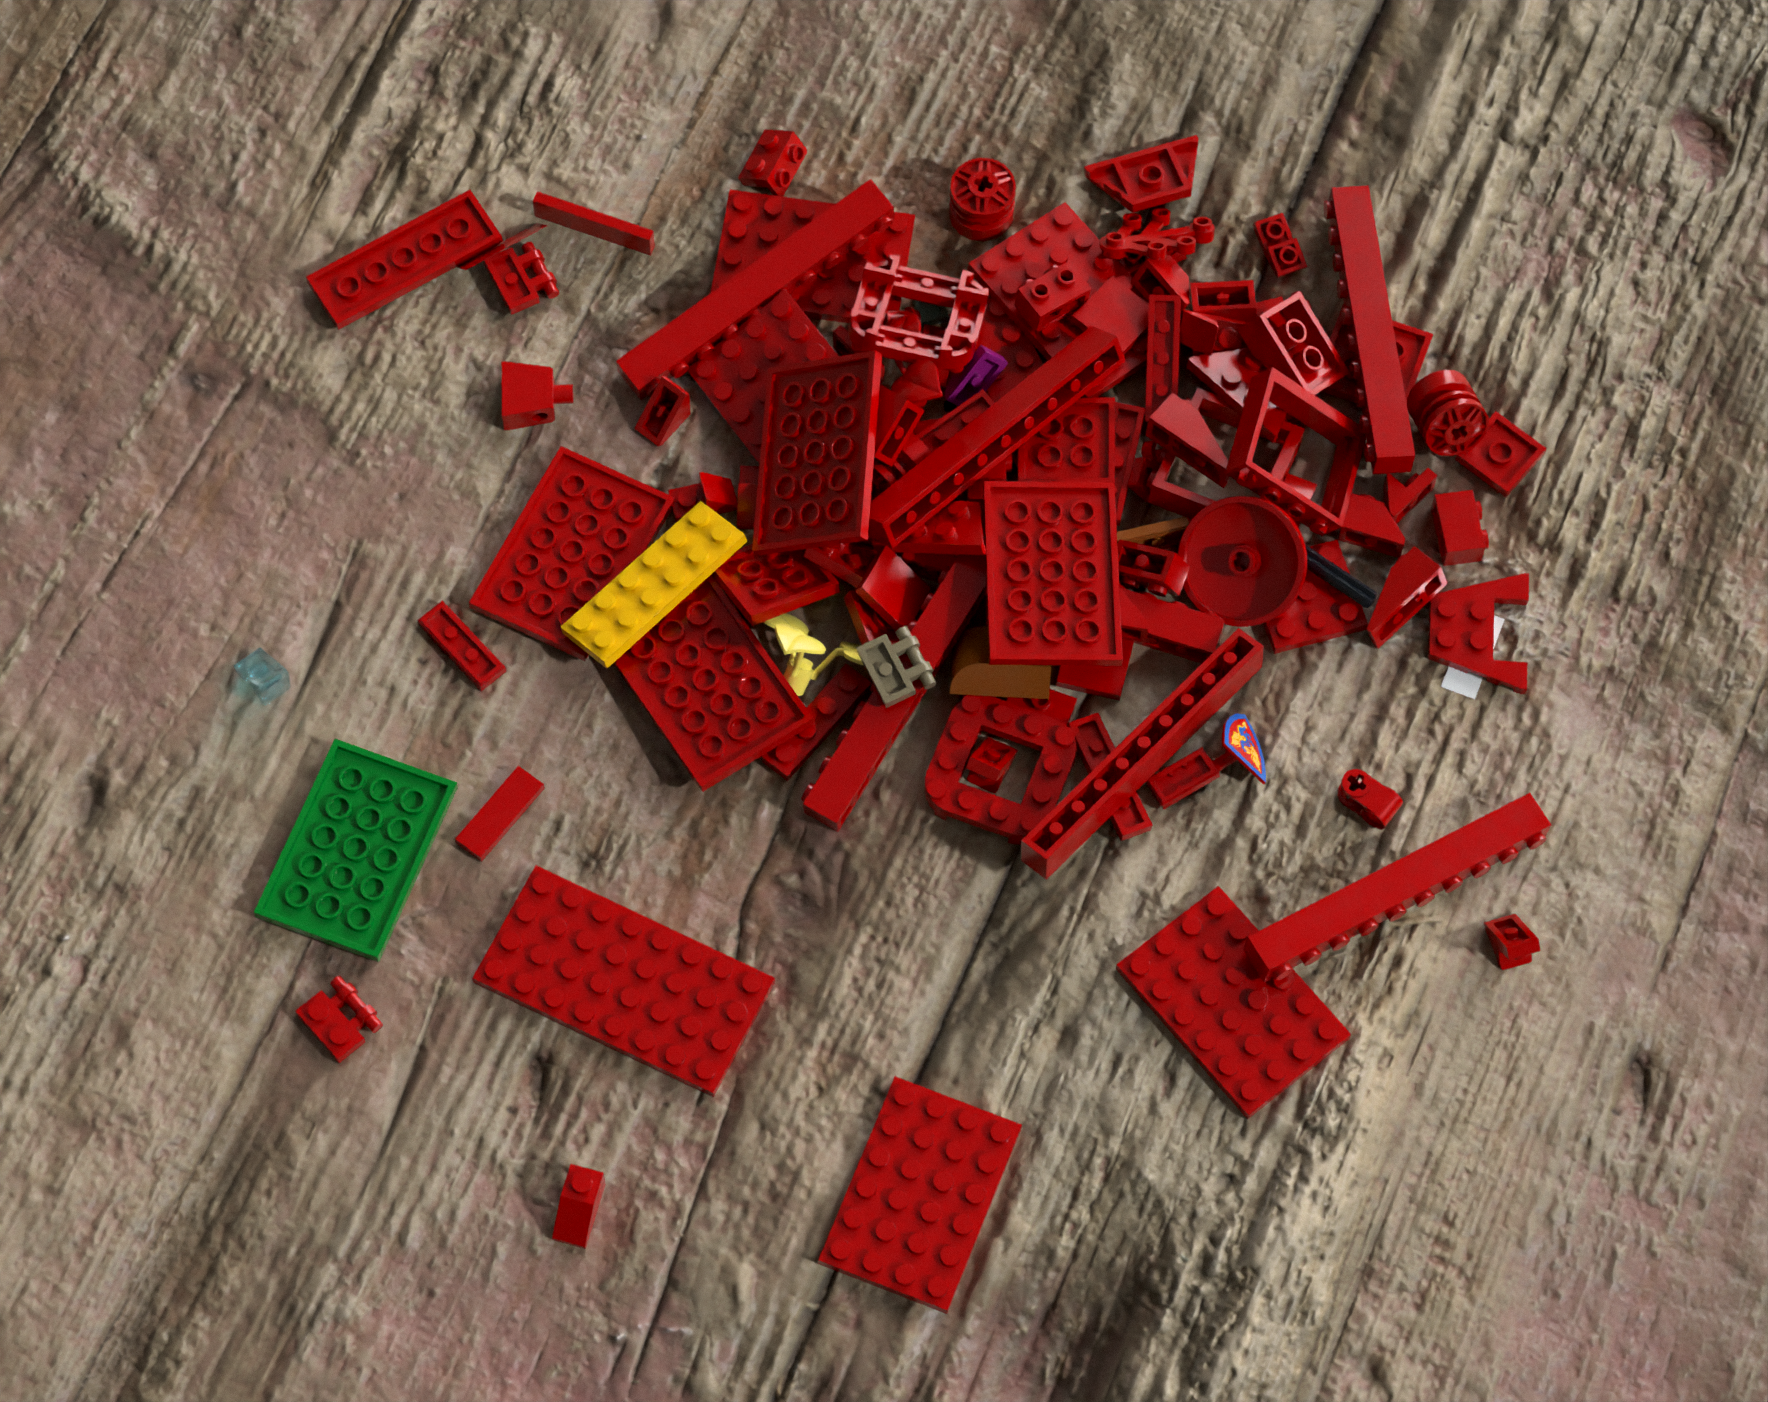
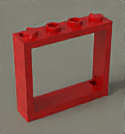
[1225,367,1366,536]
[1146,388,1305,519]

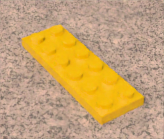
[561,501,747,668]

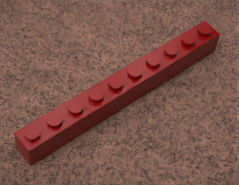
[616,179,894,400]
[1324,185,1415,474]
[868,326,1126,549]
[801,538,986,832]
[902,552,1225,664]
[1021,628,1264,880]
[1243,793,1551,982]

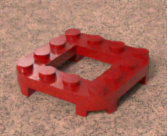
[848,255,989,373]
[924,695,1076,845]

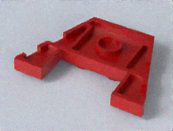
[1428,573,1529,694]

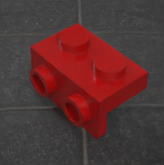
[738,129,807,196]

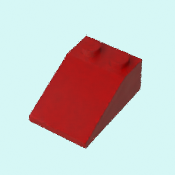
[1237,291,1350,395]

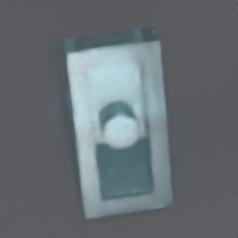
[234,648,291,706]

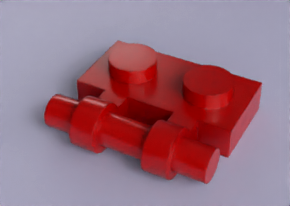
[484,242,560,315]
[295,976,383,1063]

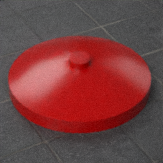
[1178,496,1307,627]

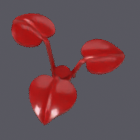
[885,312,943,409]

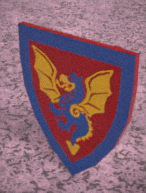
[1212,713,1266,785]

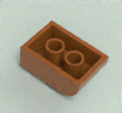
[950,626,1051,699]

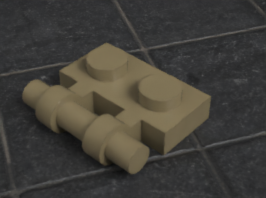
[856,626,936,708]

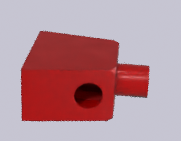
[501,361,574,430]

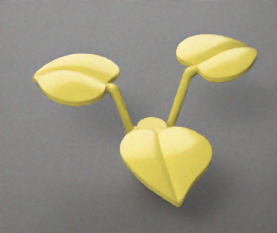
[764,613,864,696]

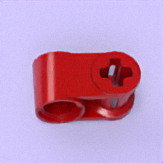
[1337,769,1403,830]

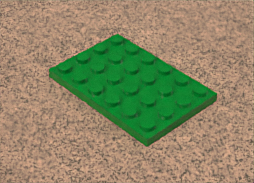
[254,739,458,962]

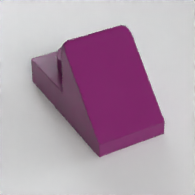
[944,345,1008,406]

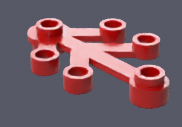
[1099,208,1215,260]

